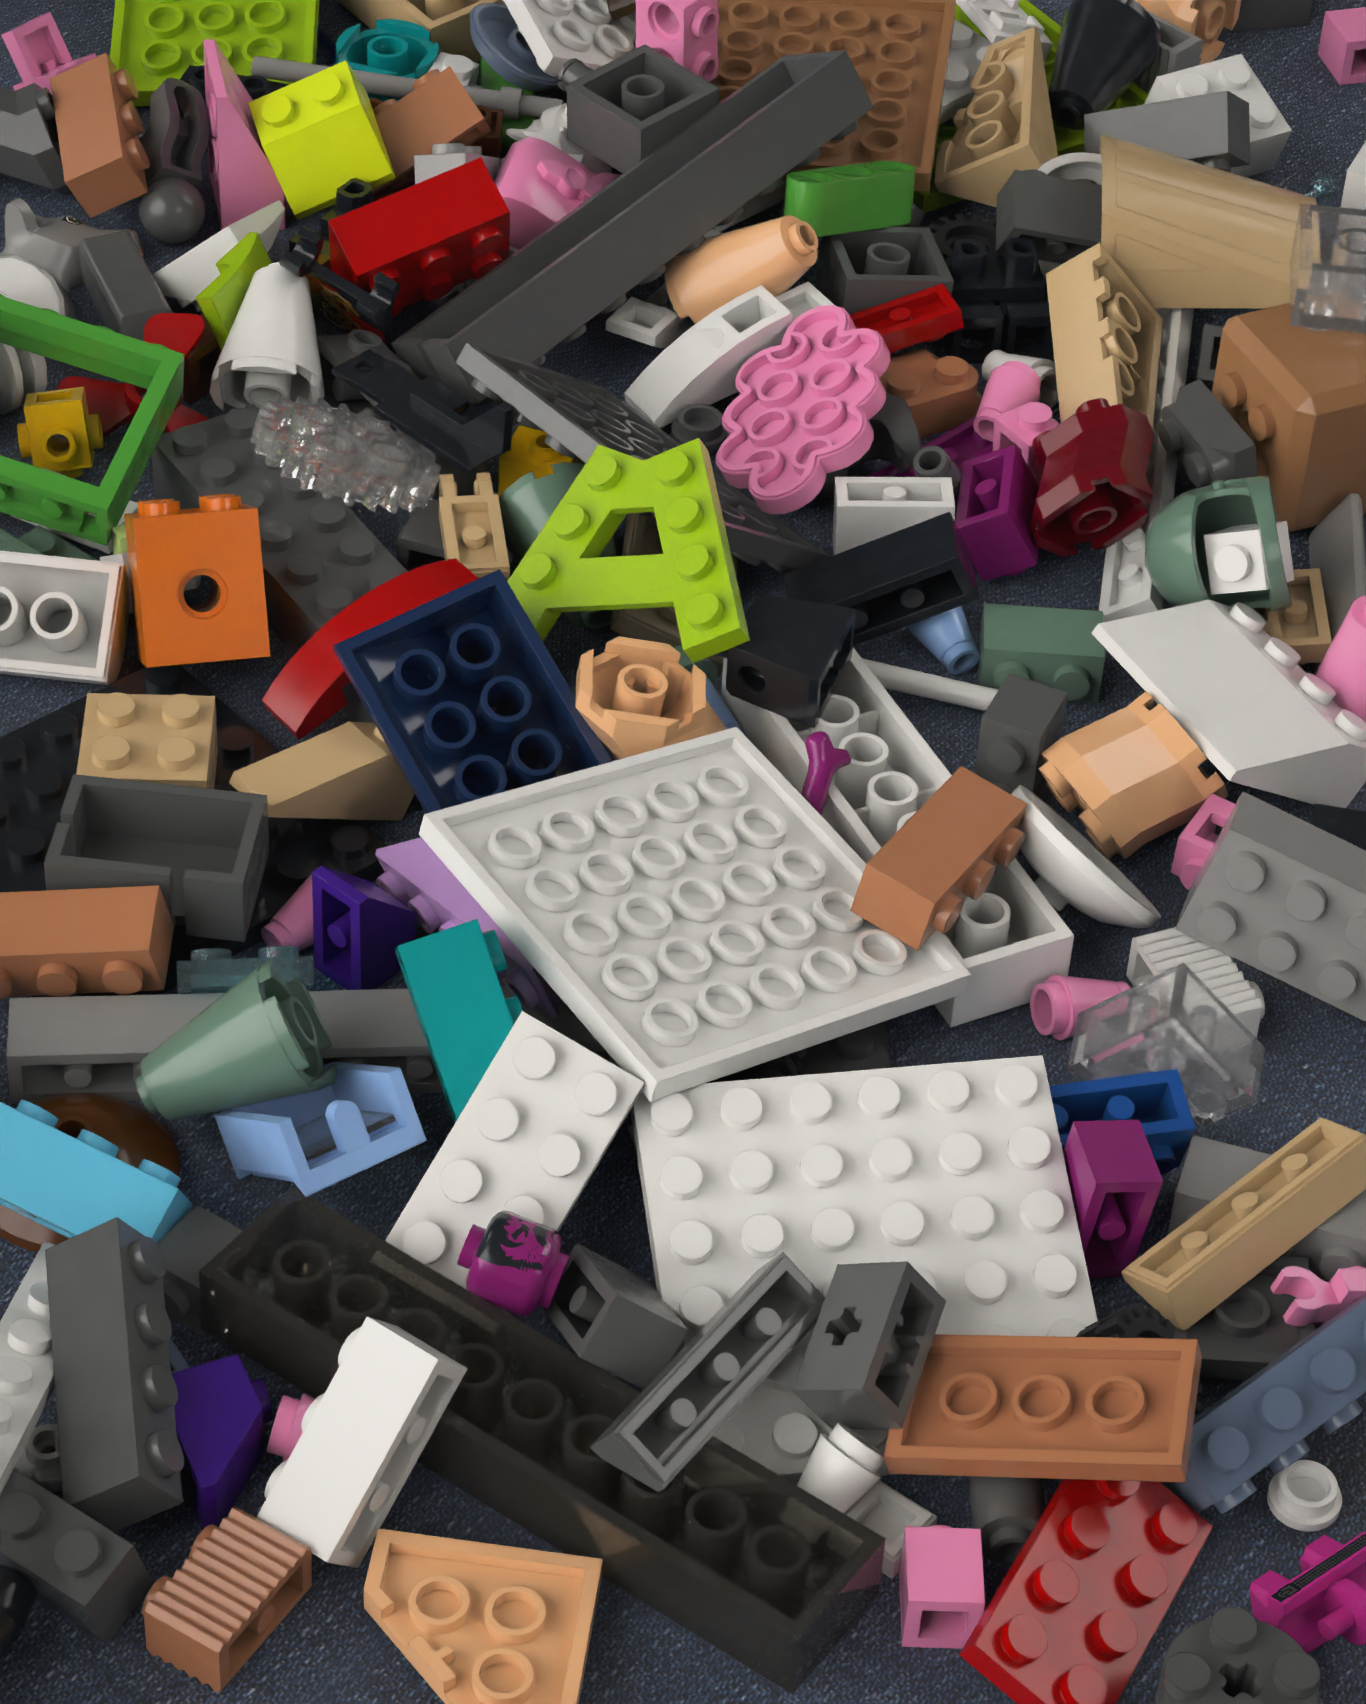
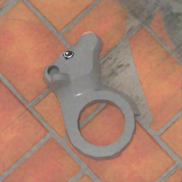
[0,198,144,319]

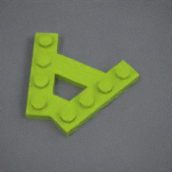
[507,438,750,663]

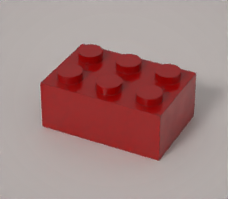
[328,157,510,317]

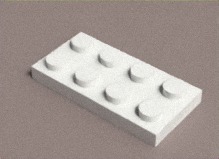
[376,1011,644,1330]

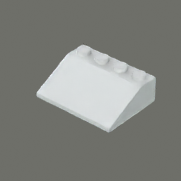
[1092,599,1366,808]

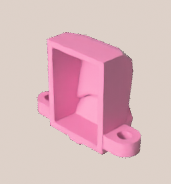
[494,136,620,249]

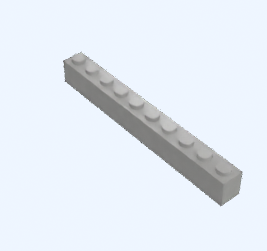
[6,986,620,1104]

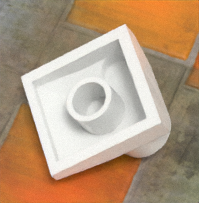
[152,200,285,313]

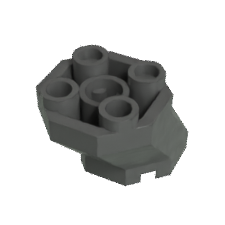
[0,83,72,195]

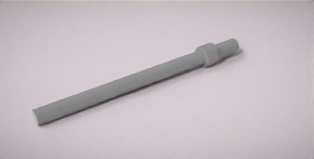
[251,56,563,120]

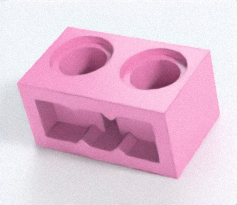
[636,0,719,82]

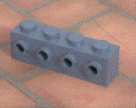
[1161,1296,1366,1514]

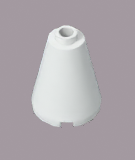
[209,262,324,426]

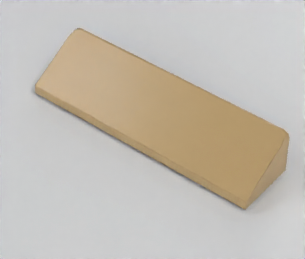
[1121,1117,1366,1331]

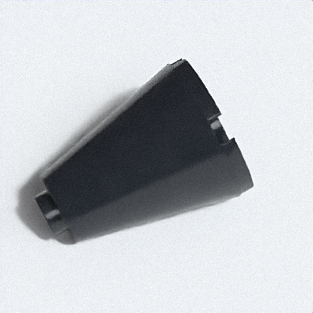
[1048,0,1161,130]

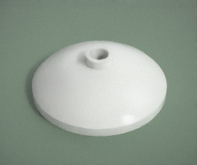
[1011,785,1161,928]

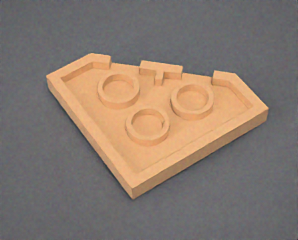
[364,1528,603,1704]

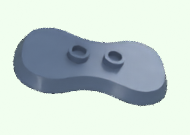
[469,3,565,92]

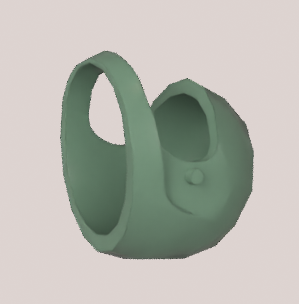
[1145,475,1292,612]

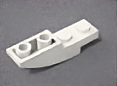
[624,282,836,428]

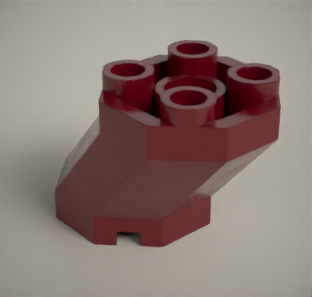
[1029,398,1154,557]

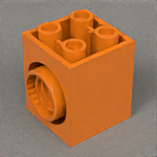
[124,494,271,668]

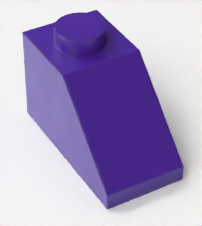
[312,866,416,990]
[171,1354,272,1531]

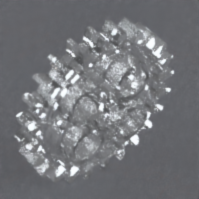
[250,396,441,513]

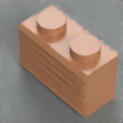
[142,1507,312,1692]

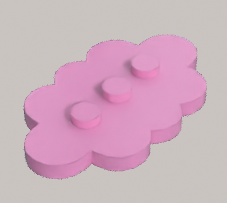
[716,305,891,515]

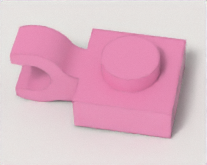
[1270,1266,1366,1329]

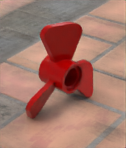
[57,313,210,438]

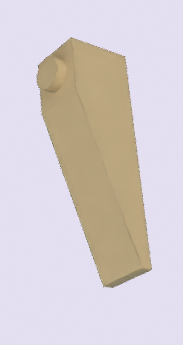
[934,26,1058,208]

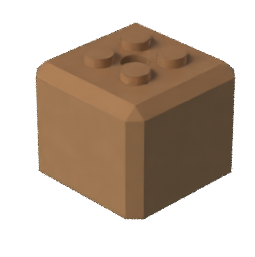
[1212,290,1366,533]

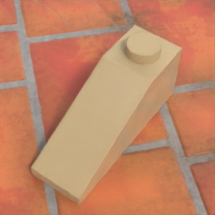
[229,721,415,821]

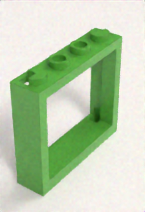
[0,294,184,546]

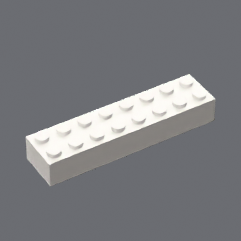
[721,648,1074,1027]

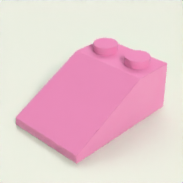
[203,39,291,230]

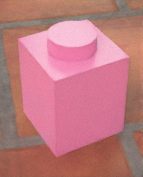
[1318,7,1366,85]
[899,1525,985,1649]

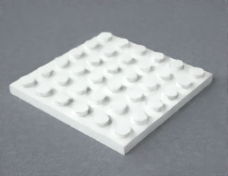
[419,727,972,1102]
[630,1055,1098,1495]

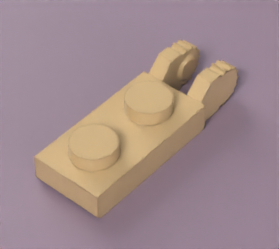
[439,472,510,581]

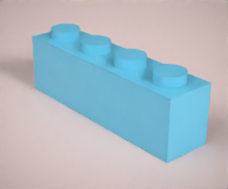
[0,1099,193,1243]

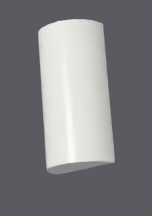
[0,551,130,685]

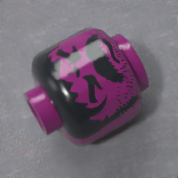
[457,1210,570,1318]

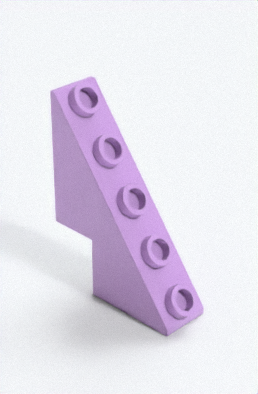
[375,837,560,1019]

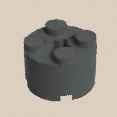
[1154,1606,1320,1704]

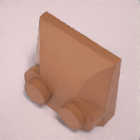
[879,347,983,439]

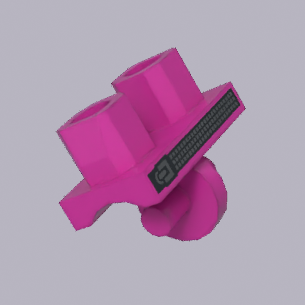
[1249,1531,1366,1654]

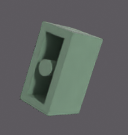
[978,603,1105,703]

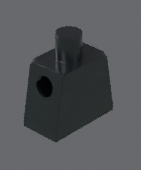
[715,595,856,728]

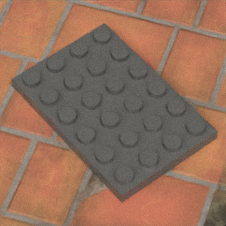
[456,343,830,574]

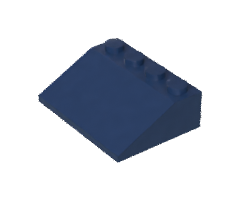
[333,569,612,813]

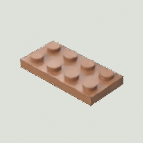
[884,1334,1202,1483]

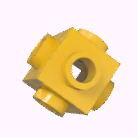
[17,387,104,478]

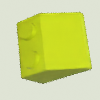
[248,60,396,220]

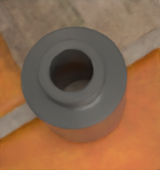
[969,1476,1046,1566]

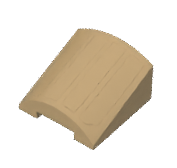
[1100,133,1321,309]

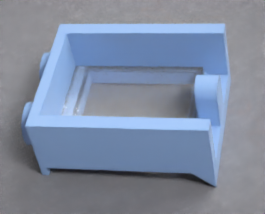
[214,1062,427,1197]

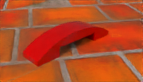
[262,558,479,740]

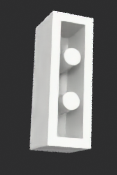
[256,1317,468,1568]

